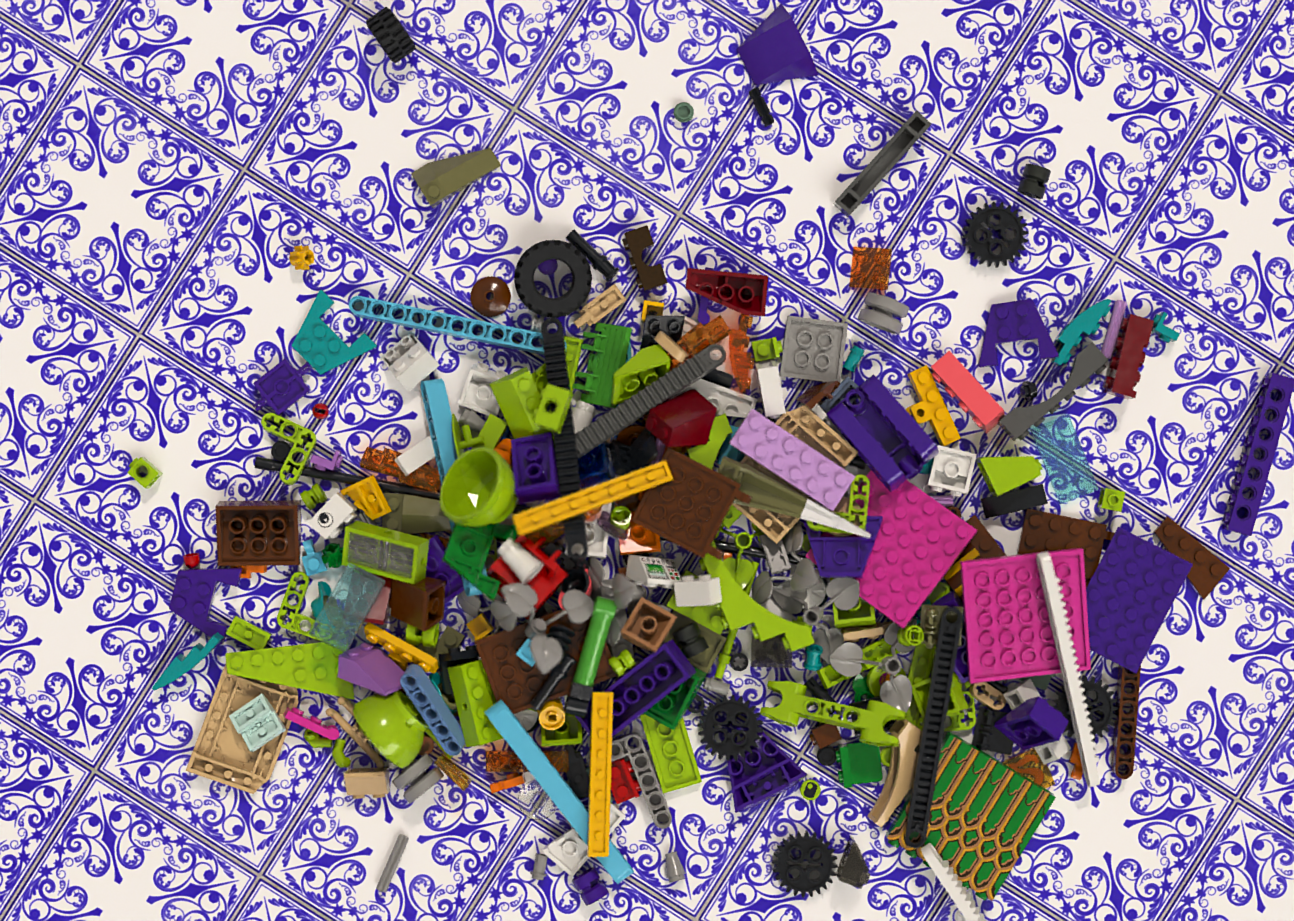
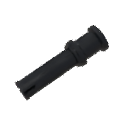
[566,229,620,282]
[530,651,578,711]

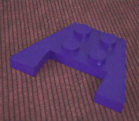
[979,299,1059,368]
[803,516,883,578]
[169,567,243,644]

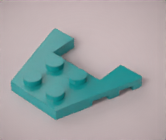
[292,289,377,375]

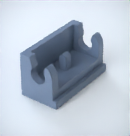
[820,376,859,413]

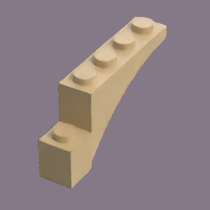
[867,719,922,828]

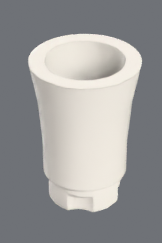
[573,400,596,434]
[497,538,544,584]

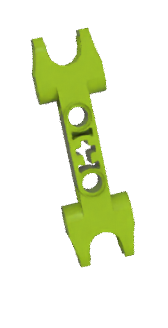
[760,681,906,747]

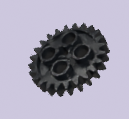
[962,201,1029,268]
[1052,675,1118,741]
[698,695,764,762]
[772,830,838,897]

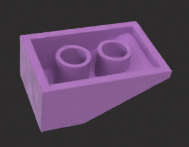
[338,642,404,696]

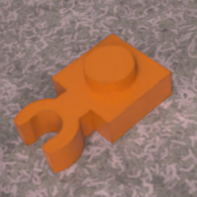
[489,771,526,793]

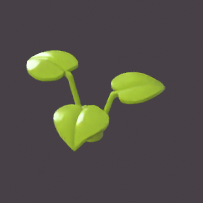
[715,523,783,589]

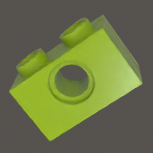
[533,384,573,434]

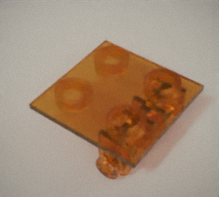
[849,247,892,290]

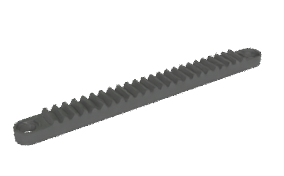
[554,344,726,459]

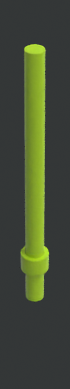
[714,561,759,679]

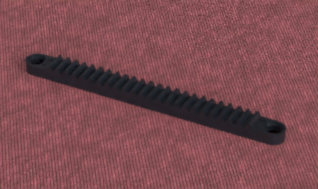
[542,317,589,561]
[905,606,963,848]

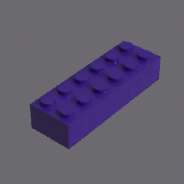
[575,640,697,738]

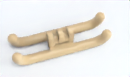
[326,697,385,769]

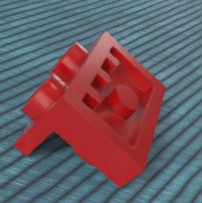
[611,757,641,804]

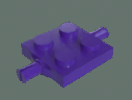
[252,358,312,415]

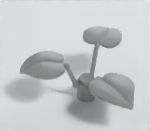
[752,521,820,604]
[588,557,644,647]
[772,578,860,665]
[501,583,594,674]
[457,590,518,634]
[829,618,917,712]

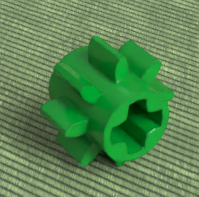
[321,543,343,568]

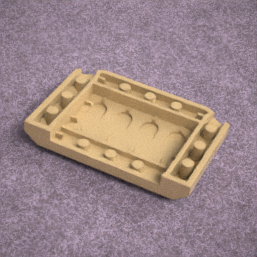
[732,405,858,544]
[186,663,299,794]

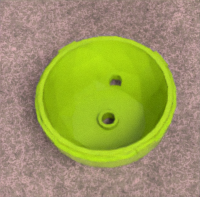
[439,447,518,527]
[353,690,428,769]

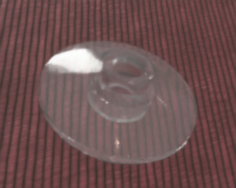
[518,779,557,820]

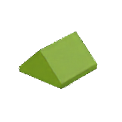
[541,713,583,747]

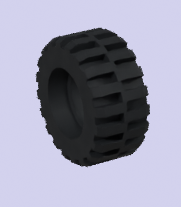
[514,240,592,318]

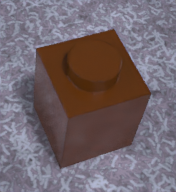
[809,723,842,749]

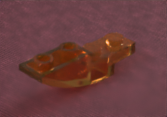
[729,314,755,394]
[666,315,732,372]
[360,447,441,493]
[486,750,569,772]

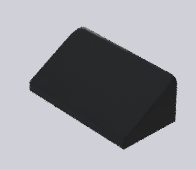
[701,369,733,388]

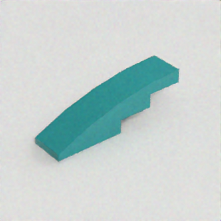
[152,632,224,691]

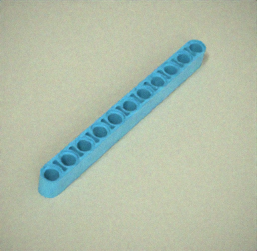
[349,296,567,355]
[420,378,487,596]
[485,699,634,884]

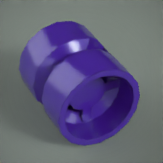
[572,867,609,906]

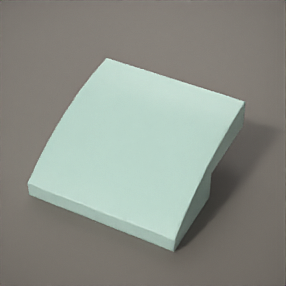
[229,694,286,752]

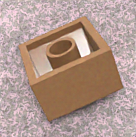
[620,597,677,652]

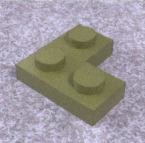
[412,625,465,668]

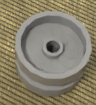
[857,292,909,335]
[392,753,444,804]

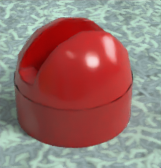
[312,403,329,419]
[183,553,200,568]

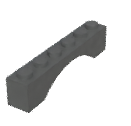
[833,110,931,217]
[998,342,1108,441]

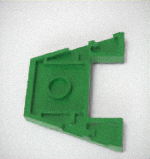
[442,523,517,600]

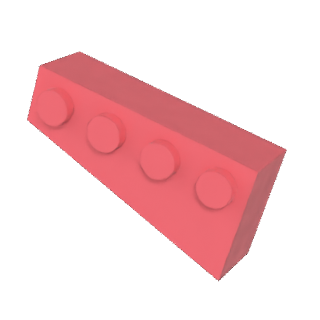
[931,351,1005,434]

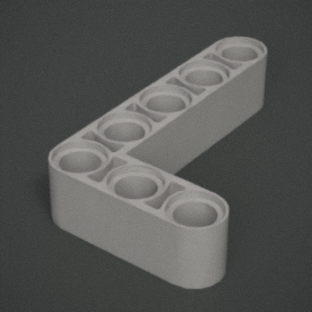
[586,732,672,829]

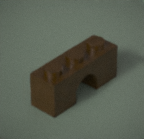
[622,225,667,292]

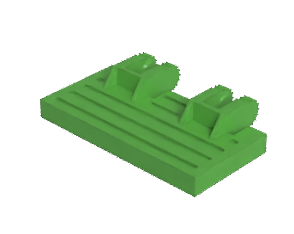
[572,322,632,408]

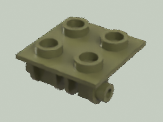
[921,604,963,649]

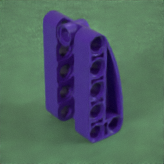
[826,374,939,492]

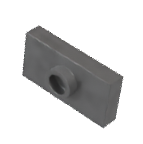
[759,534,791,575]

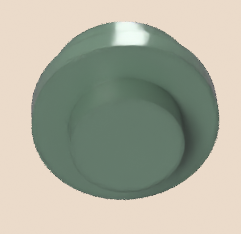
[674,102,694,123]

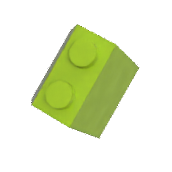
[975,456,1043,496]

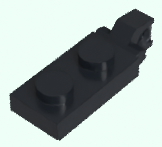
[563,744,589,799]

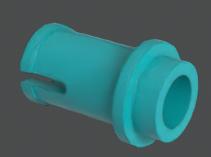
[843,345,865,372]

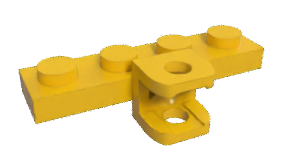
[905,365,961,446]
[364,623,439,674]

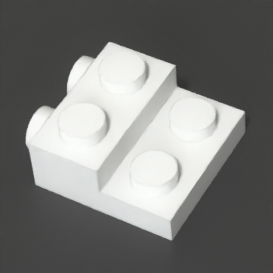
[458,363,508,417]
[926,445,977,497]

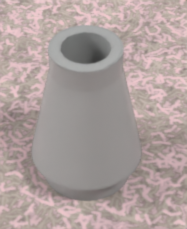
[458,408,485,433]
[665,851,686,883]

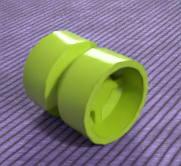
[406,622,439,648]

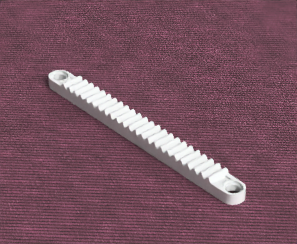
[1036,551,1100,788]
[921,843,988,921]

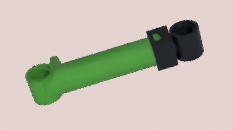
[564,596,617,718]

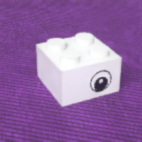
[308,492,358,540]

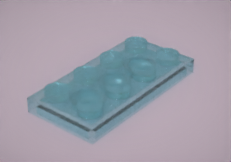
[1030,414,1099,504]
[309,563,386,653]

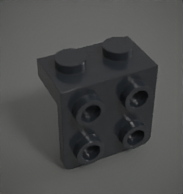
[609,428,658,476]
[438,645,480,695]

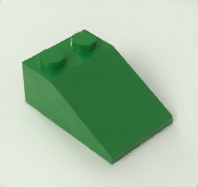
[644,666,707,731]

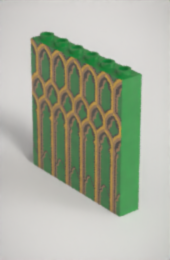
[886,731,1056,901]

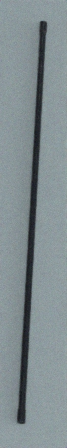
[255,456,818,568]

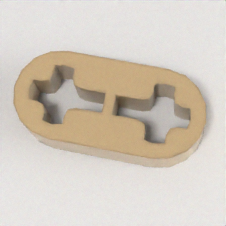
[654,331,688,363]
[969,682,1006,710]

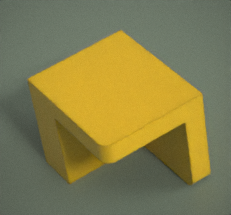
[641,300,664,322]
[466,612,494,640]

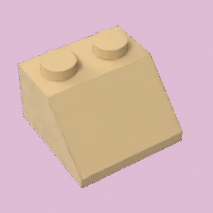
[344,767,390,799]

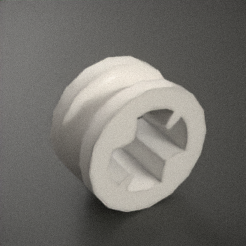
[531,315,544,333]

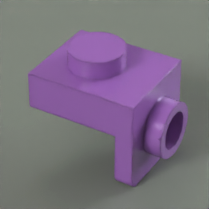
[310,450,344,471]

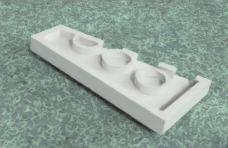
[672,379,758,418]

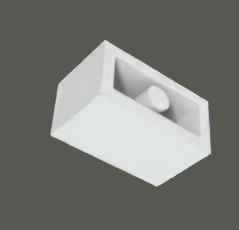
[674,574,722,607]

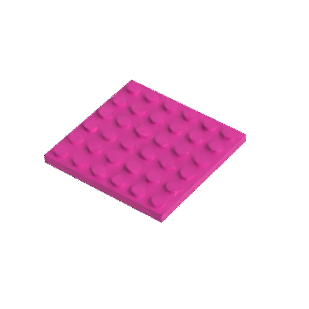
[805,470,978,629]
[960,548,1091,683]

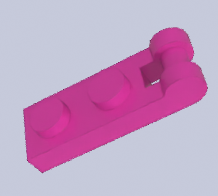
[284,707,339,740]

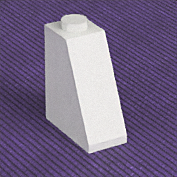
[754,359,786,419]

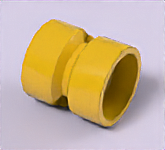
[537,698,565,730]

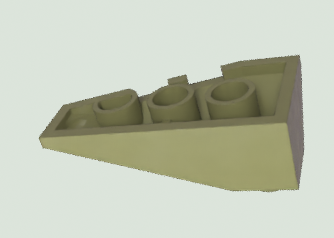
[411,148,501,208]

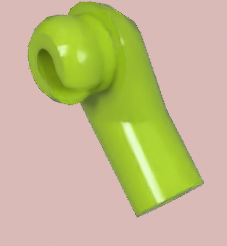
[304,729,332,748]
[332,738,351,768]

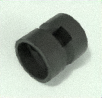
[1017,164,1051,199]
[673,622,709,659]

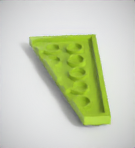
[225,639,355,700]

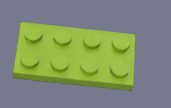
[640,714,702,794]

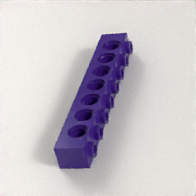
[1222,373,1294,536]

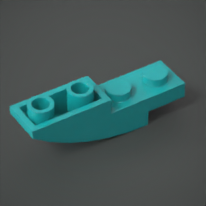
[1051,299,1111,366]

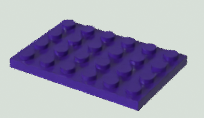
[1086,527,1193,673]

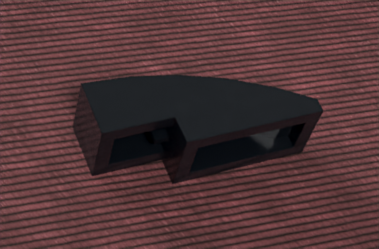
[980,484,1048,519]

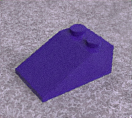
[511,432,561,504]
[994,696,1069,750]

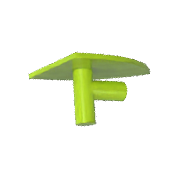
[452,414,484,458]

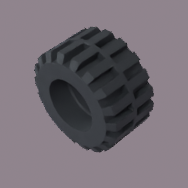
[366,7,416,63]

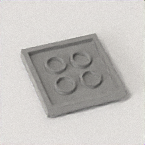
[779,316,848,383]

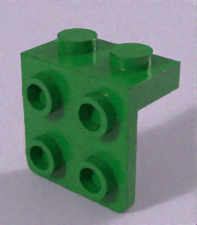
[835,742,883,788]

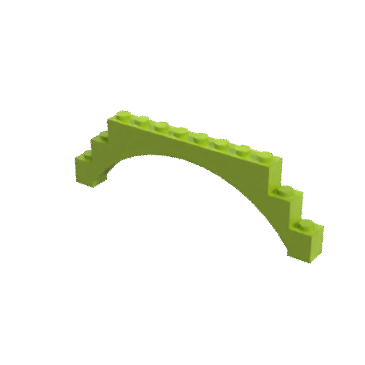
[686,414,815,653]

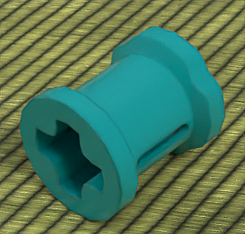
[804,644,823,671]

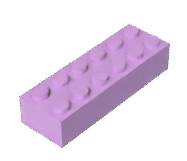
[728,409,855,511]

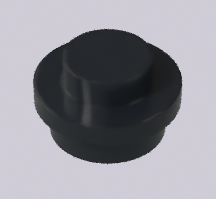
[1020,381,1037,401]
[271,441,291,461]
[817,745,836,766]

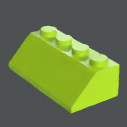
[489,367,555,448]

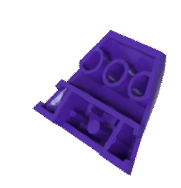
[737,4,818,86]
[727,732,808,813]

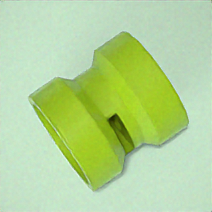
[300,483,328,510]
[610,506,631,532]
[897,625,924,646]
[608,649,636,677]

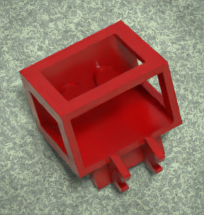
[487,535,568,620]

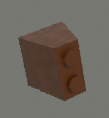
[389,576,446,631]

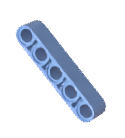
[400,664,465,756]

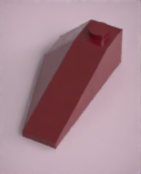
[685,268,768,317]

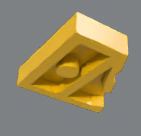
[340,475,392,520]

